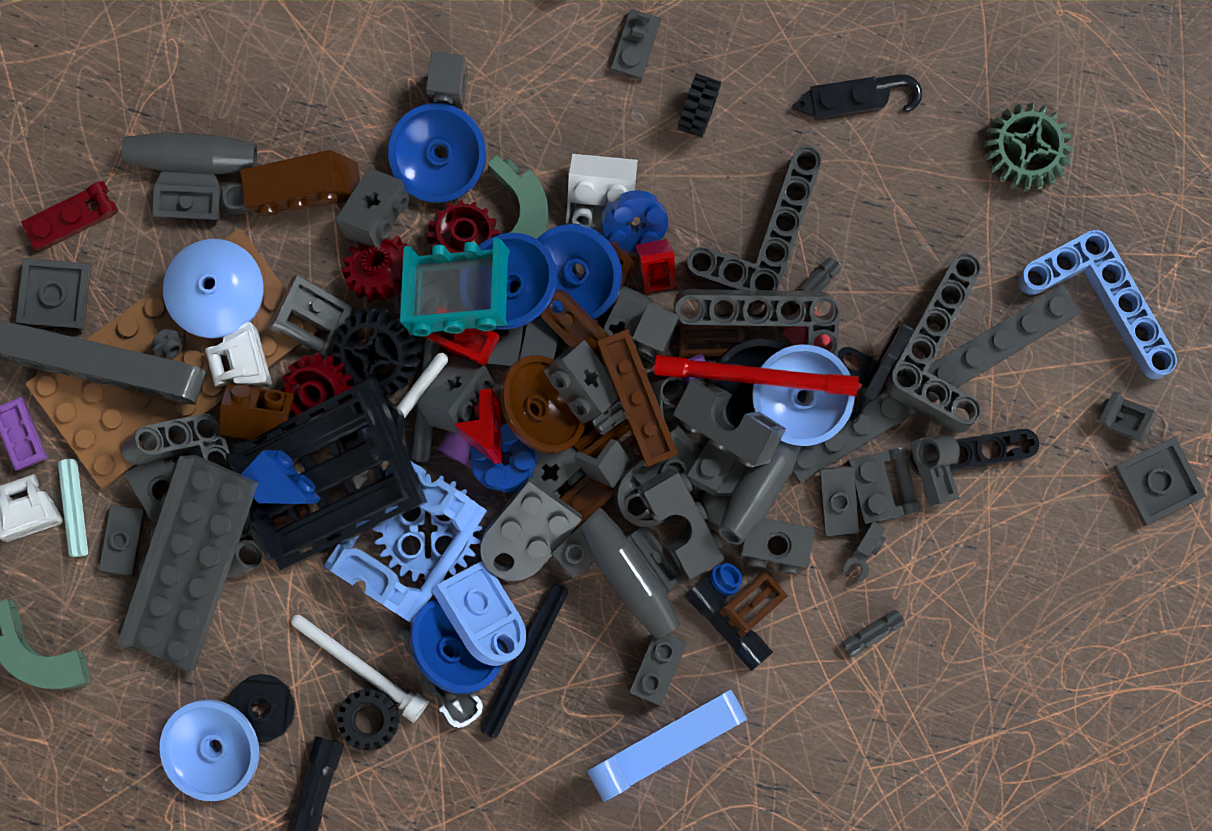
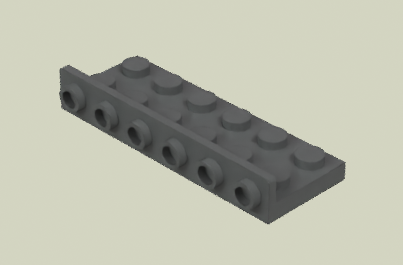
[117,455,259,672]

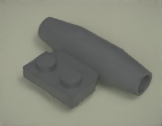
[121,132,257,221]
[687,440,802,545]
[580,513,684,640]

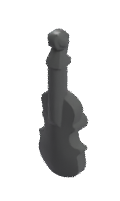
[396,626,483,729]

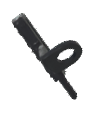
[838,320,914,423]

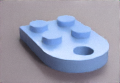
[431,561,526,666]

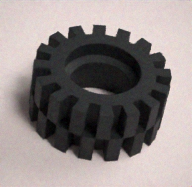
[677,73,722,138]
[337,689,400,750]

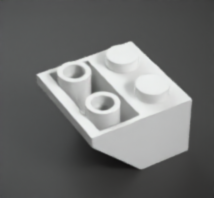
[566,154,638,234]

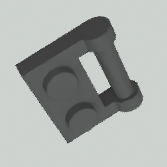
[268,275,353,360]
[848,446,923,525]

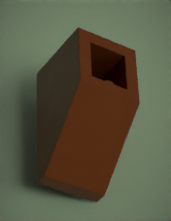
[219,383,294,440]

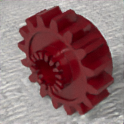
[427,200,500,271]
[341,235,409,302]
[281,353,352,418]

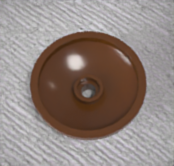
[500,355,586,454]

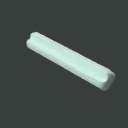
[58,459,88,557]

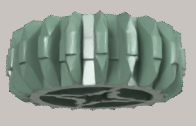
[983,102,1074,192]

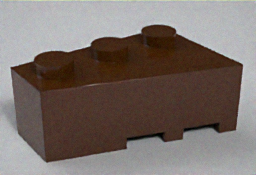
[241,150,360,217]

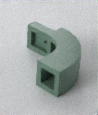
[488,155,549,239]
[0,599,92,690]

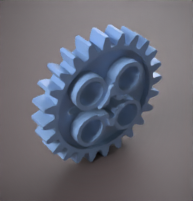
[373,474,482,582]

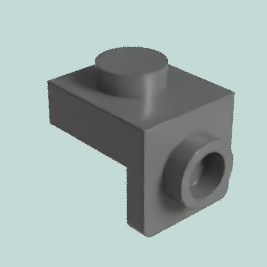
[1100,391,1157,444]

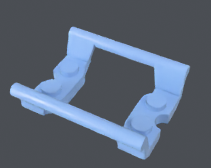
[323,461,487,623]

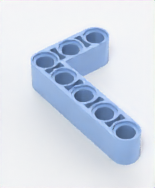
[1018,230,1177,380]
[586,689,748,802]

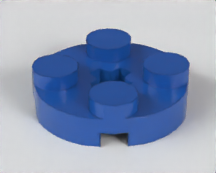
[601,190,668,252]
[470,424,539,493]

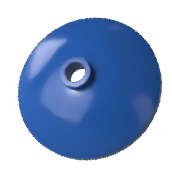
[388,103,487,203]
[537,224,622,319]
[460,233,558,329]
[409,599,503,694]

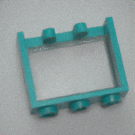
[400,238,510,336]

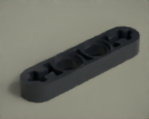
[910,429,1039,475]

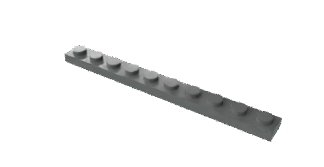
[792,285,1081,484]

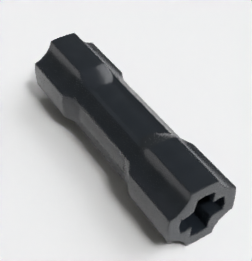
[685,577,773,671]
[287,736,344,831]

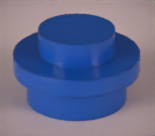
[710,563,742,596]

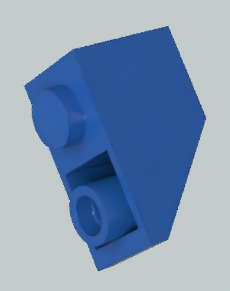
[241,450,321,504]

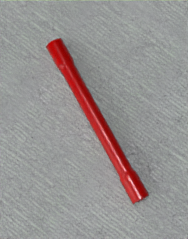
[654,355,859,397]

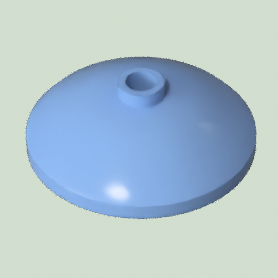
[163,239,264,339]
[753,345,854,446]
[160,699,259,801]

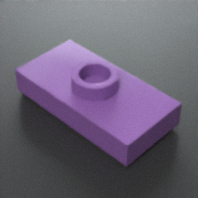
[0,397,48,472]

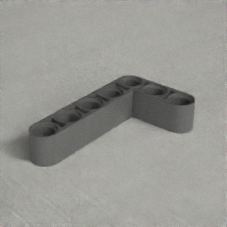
[686,146,822,303]
[885,253,981,433]
[673,289,840,357]
[121,414,263,578]

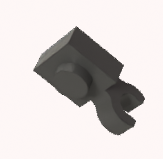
[842,521,886,582]

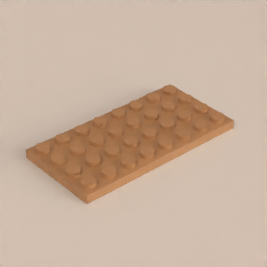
[25,228,319,490]

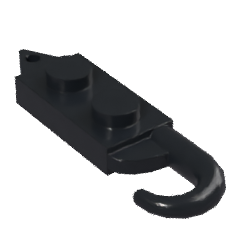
[792,74,922,121]

